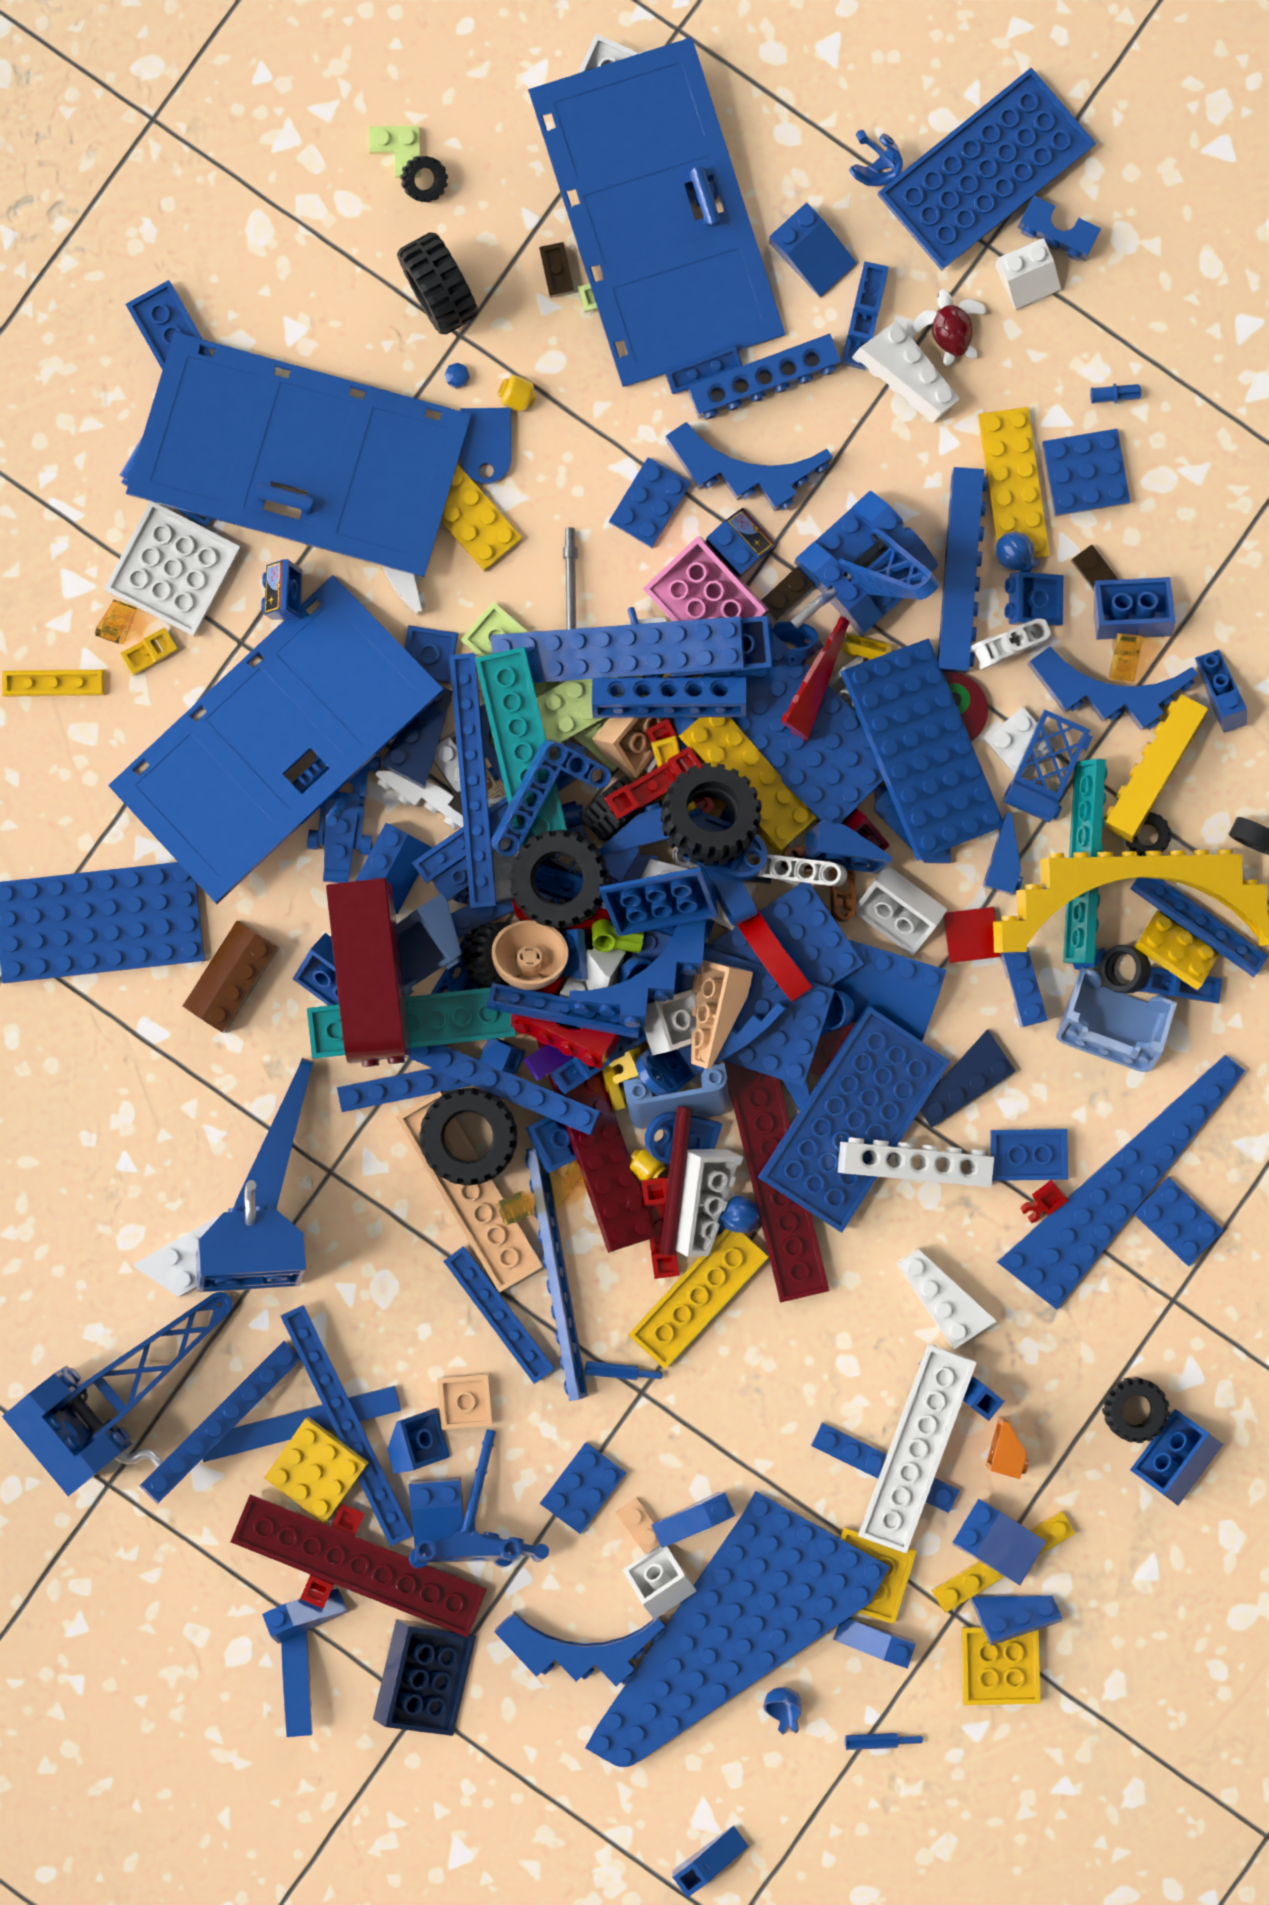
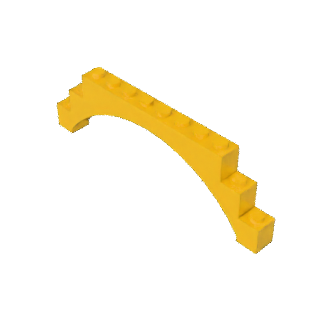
[993,849,1269,953]

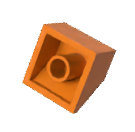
[985,1417,1029,1479]

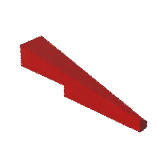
[781,615,850,742]

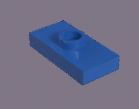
[432,858,469,901]

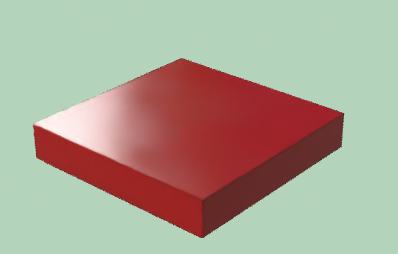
[943,907,1000,963]

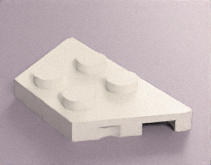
[133,1216,220,1297]

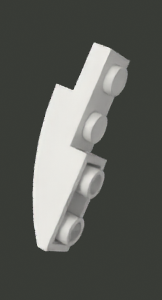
[382,566,426,616]
[375,771,464,830]

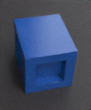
[480,1039,526,1074]

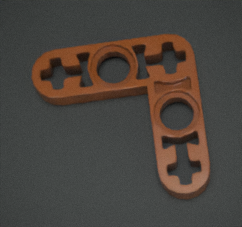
[781,847,856,922]

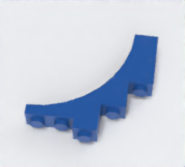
[665,422,833,511]
[1027,646,1198,730]
[569,920,706,1028]
[494,1611,665,1686]

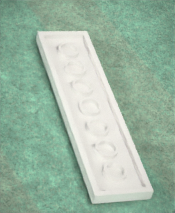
[858,1344,977,1553]

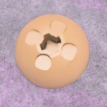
[492,920,568,990]

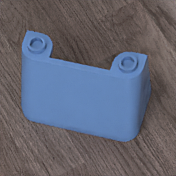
[397,893,462,997]
[1056,967,1177,1072]
[623,1063,730,1129]

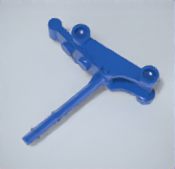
[307,752,381,883]
[409,1429,549,1569]

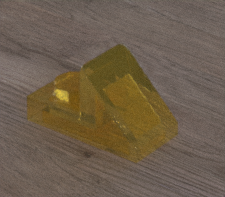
[95,600,137,644]
[1109,633,1143,682]
[549,1161,582,1207]
[497,1191,535,1225]

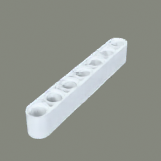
[672,847,847,886]

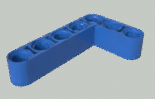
[491,739,611,857]

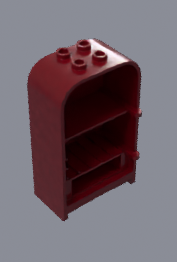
[326,878,410,1067]

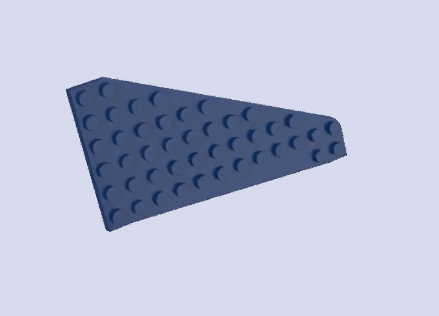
[585,1491,890,1767]

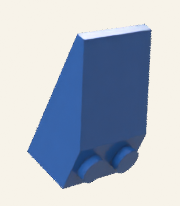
[769,202,857,298]
[599,800,669,855]
[804,819,892,874]
[409,1477,464,1547]
[952,1499,1046,1586]

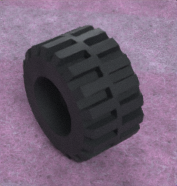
[581,776,642,841]
[461,922,511,988]
[1102,1377,1170,1443]

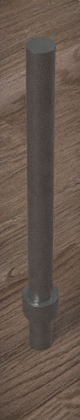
[563,527,578,629]

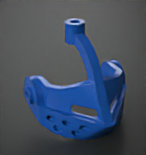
[849,130,903,186]
[772,621,824,666]

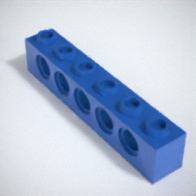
[688,333,841,420]
[592,676,746,718]

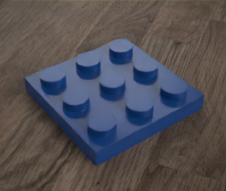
[1042,429,1130,517]

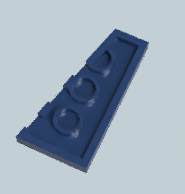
[381,683,453,789]
[920,1029,1016,1128]

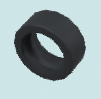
[1229,817,1269,855]
[1100,945,1151,993]

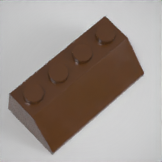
[183,921,280,1033]

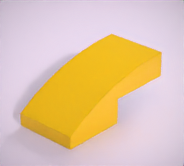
[119,627,177,676]

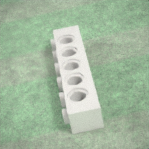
[837,1137,994,1187]

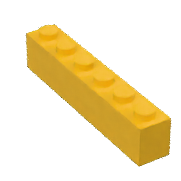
[1104,694,1208,843]

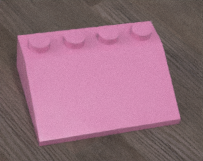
[643,536,770,621]

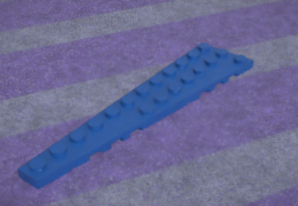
[996,1055,1245,1310]

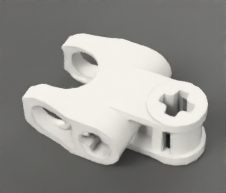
[971,619,1051,670]

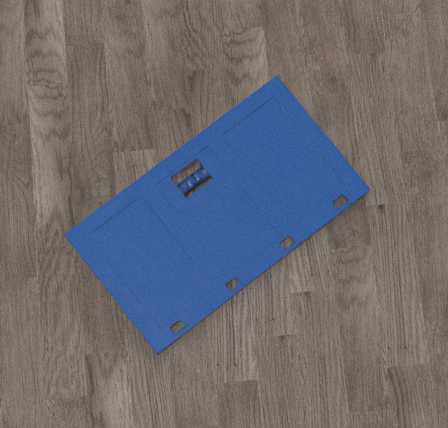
[528,37,785,387]
[126,332,471,578]
[108,575,445,904]

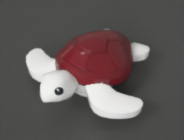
[913,289,985,366]

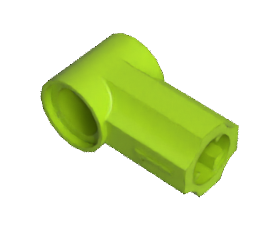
[592,919,644,953]

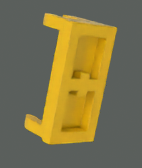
[610,1043,649,1084]

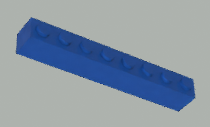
[938,467,988,673]

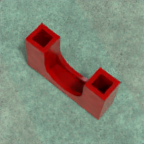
[511,976,622,1069]

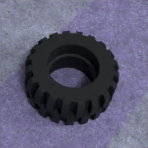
[397,232,479,335]
[660,763,762,866]
[509,830,609,928]
[419,1088,518,1185]

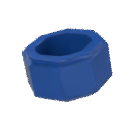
[445,362,470,389]

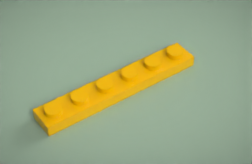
[931,1511,1076,1613]

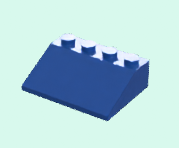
[599,867,718,936]
[833,939,947,1042]

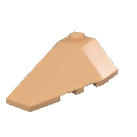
[592,673,676,779]
[691,960,753,1069]

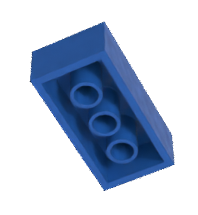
[670,616,776,677]

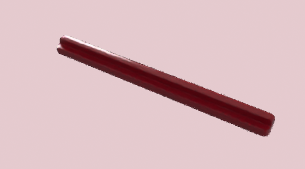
[660,1106,692,1256]

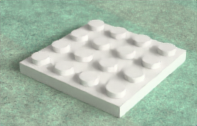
[104,501,241,637]

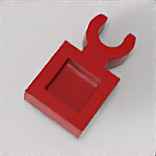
[1020,1179,1068,1224]

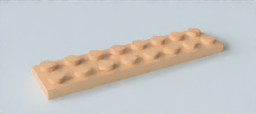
[396,1091,543,1292]

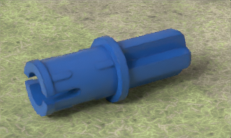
[1090,383,1141,404]

